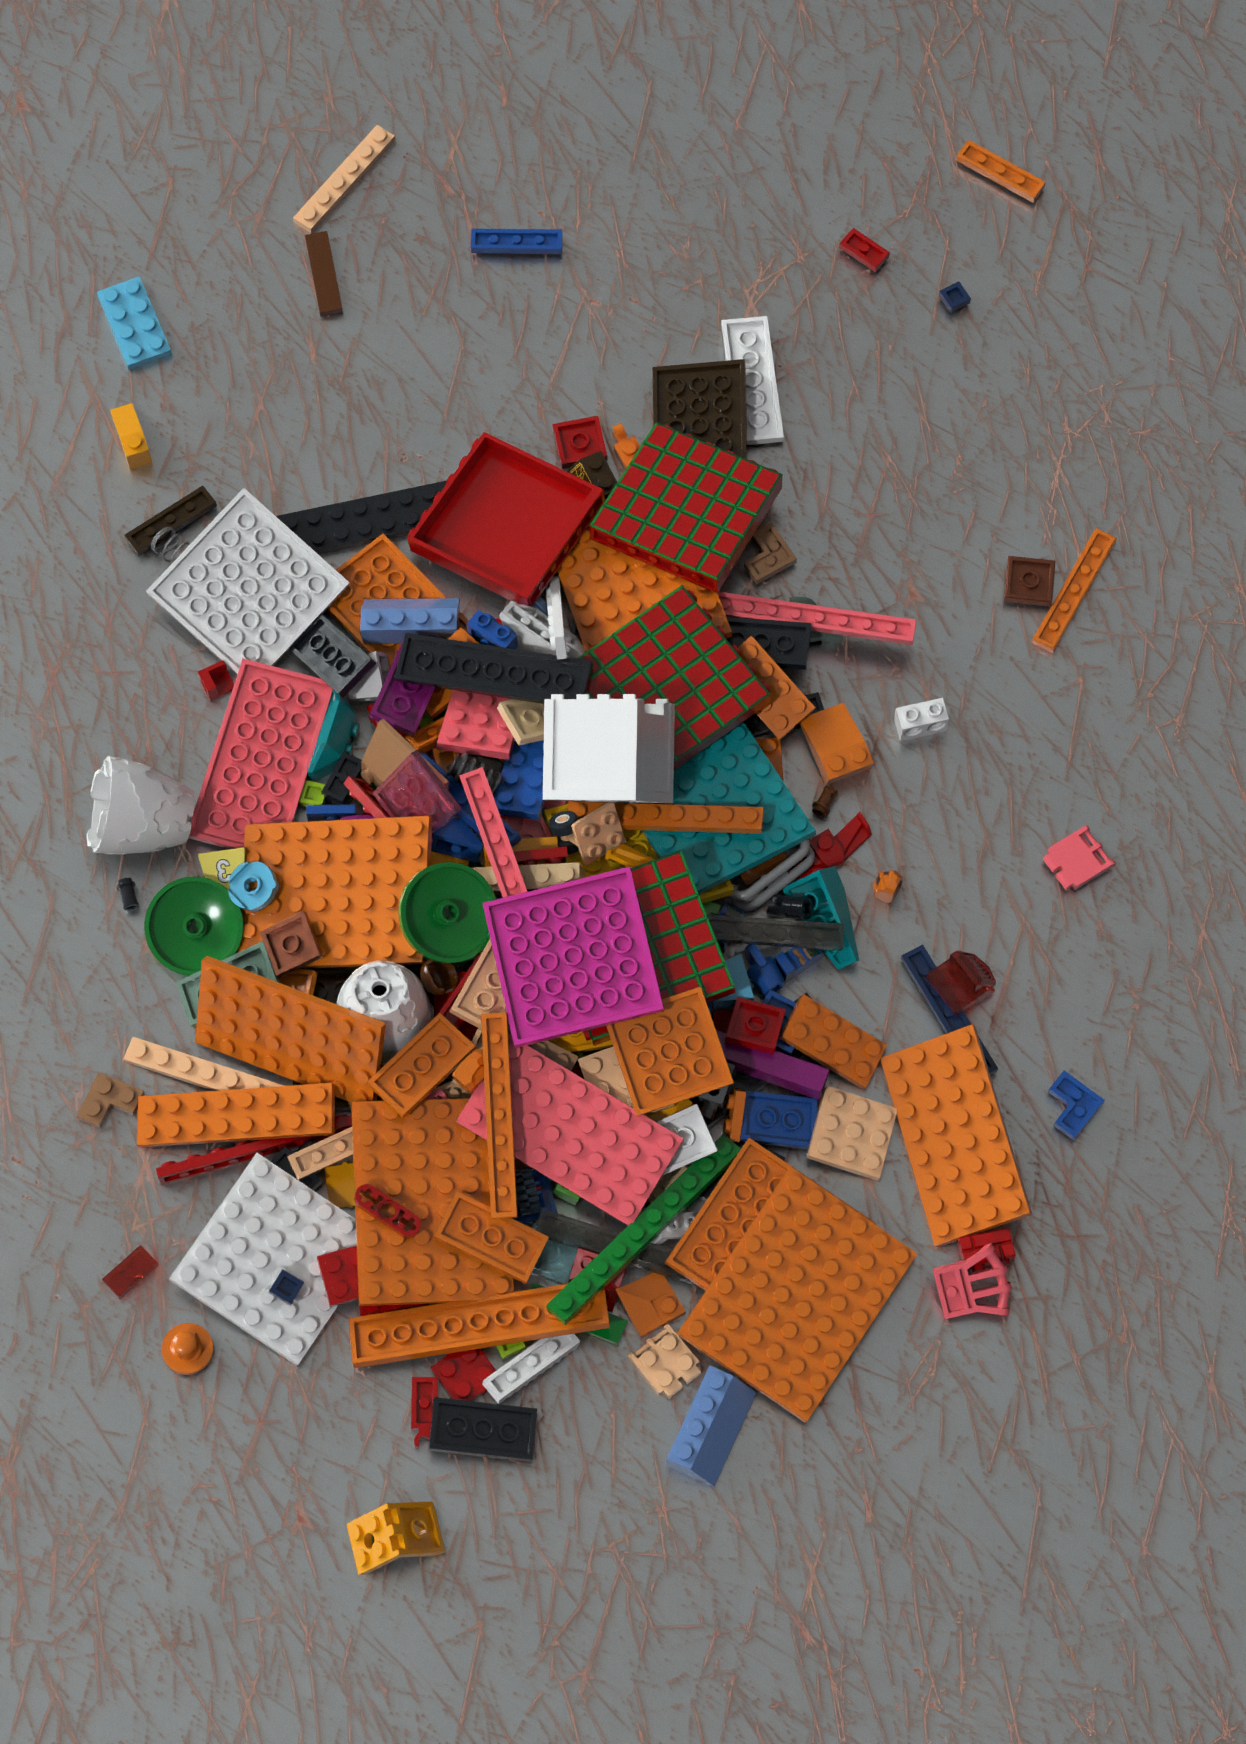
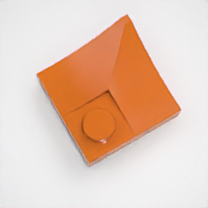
[615,1269,686,1339]

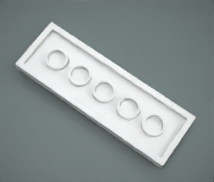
[721,316,784,445]

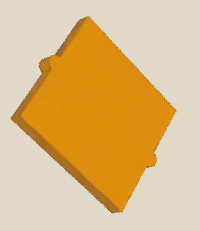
[324,1162,355,1210]

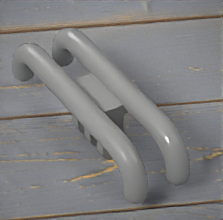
[730,840,815,912]

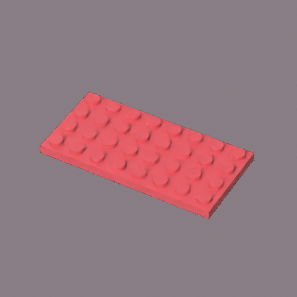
[189,658,333,849]
[456,1035,684,1226]

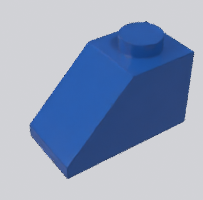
[431,814,483,863]

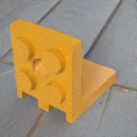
[346,1501,445,1575]

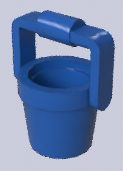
[745,942,786,997]

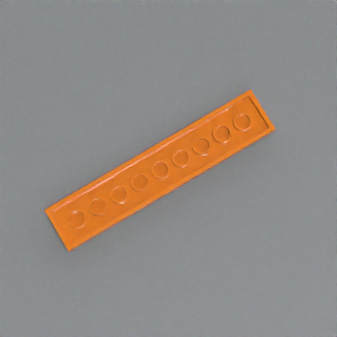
[348,1284,610,1368]

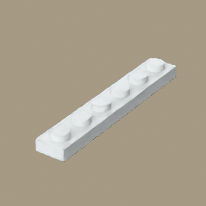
[546,576,567,660]

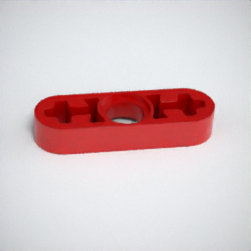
[354,1184,421,1238]

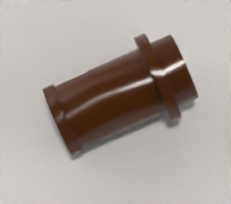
[812,786,838,818]

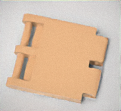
[627,1323,701,1399]

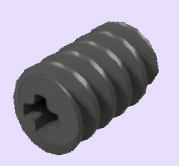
[445,752,502,794]

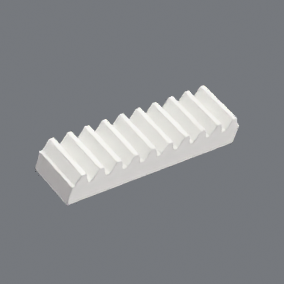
[482,1334,581,1404]

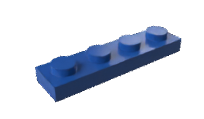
[471,229,563,254]

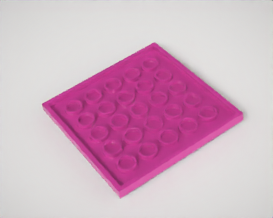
[483,867,664,1048]

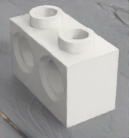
[894,698,949,741]

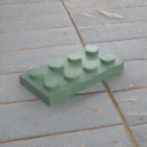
[176,941,280,1028]

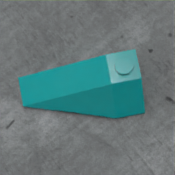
[783,866,859,970]

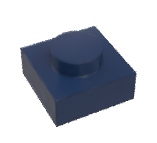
[939,281,971,313]
[268,1269,304,1306]

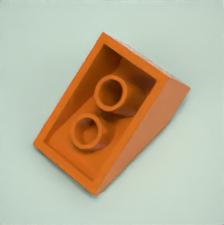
[800,702,874,786]

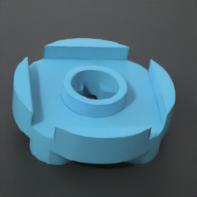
[228,861,279,912]

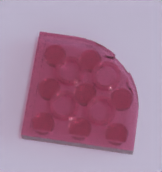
[372,750,462,832]

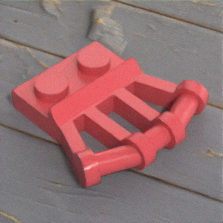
[933,1243,1012,1319]

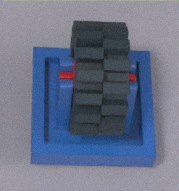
[512,1167,558,1225]

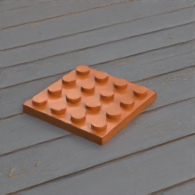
[606,986,734,1116]

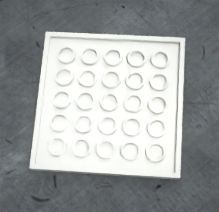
[146,488,350,674]
[169,1153,357,1366]

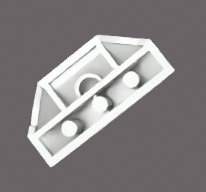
[499,600,585,659]

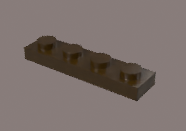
[124,485,217,556]

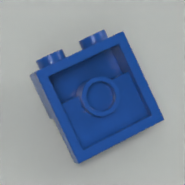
[467,610,518,649]

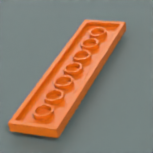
[137,1083,335,1148]

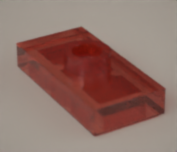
[102,1245,158,1299]

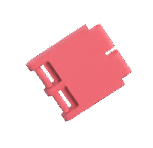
[1043,825,1116,890]

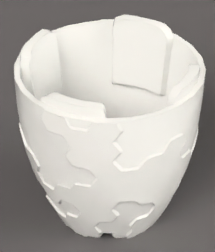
[86,756,195,854]
[337,960,434,1065]

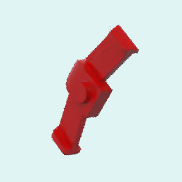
[787,812,872,881]

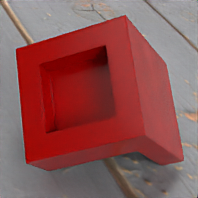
[198,660,234,701]

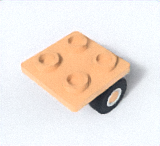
[549,802,626,865]

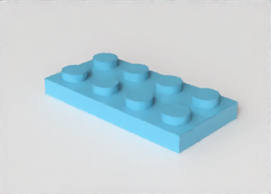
[97,276,172,370]

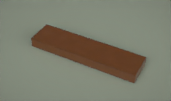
[305,231,343,317]

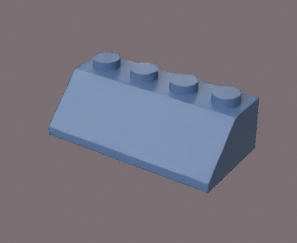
[360,598,460,644]
[666,1365,756,1487]

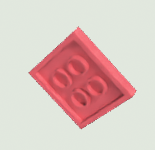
[437,690,515,760]

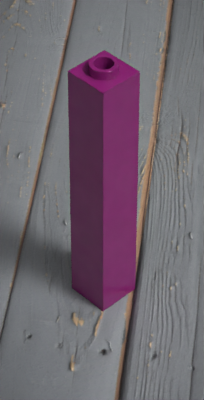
[716,1030,829,1100]

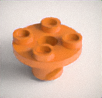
[161,1323,214,1375]

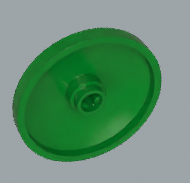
[398,862,496,963]
[144,877,244,976]

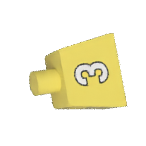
[198,847,246,891]

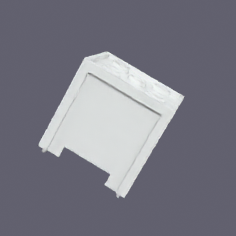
[543,694,675,803]

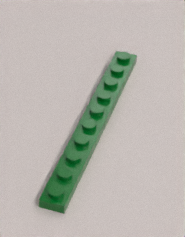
[546,1134,741,1325]

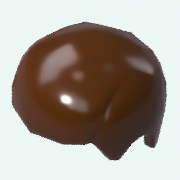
[420,960,458,996]

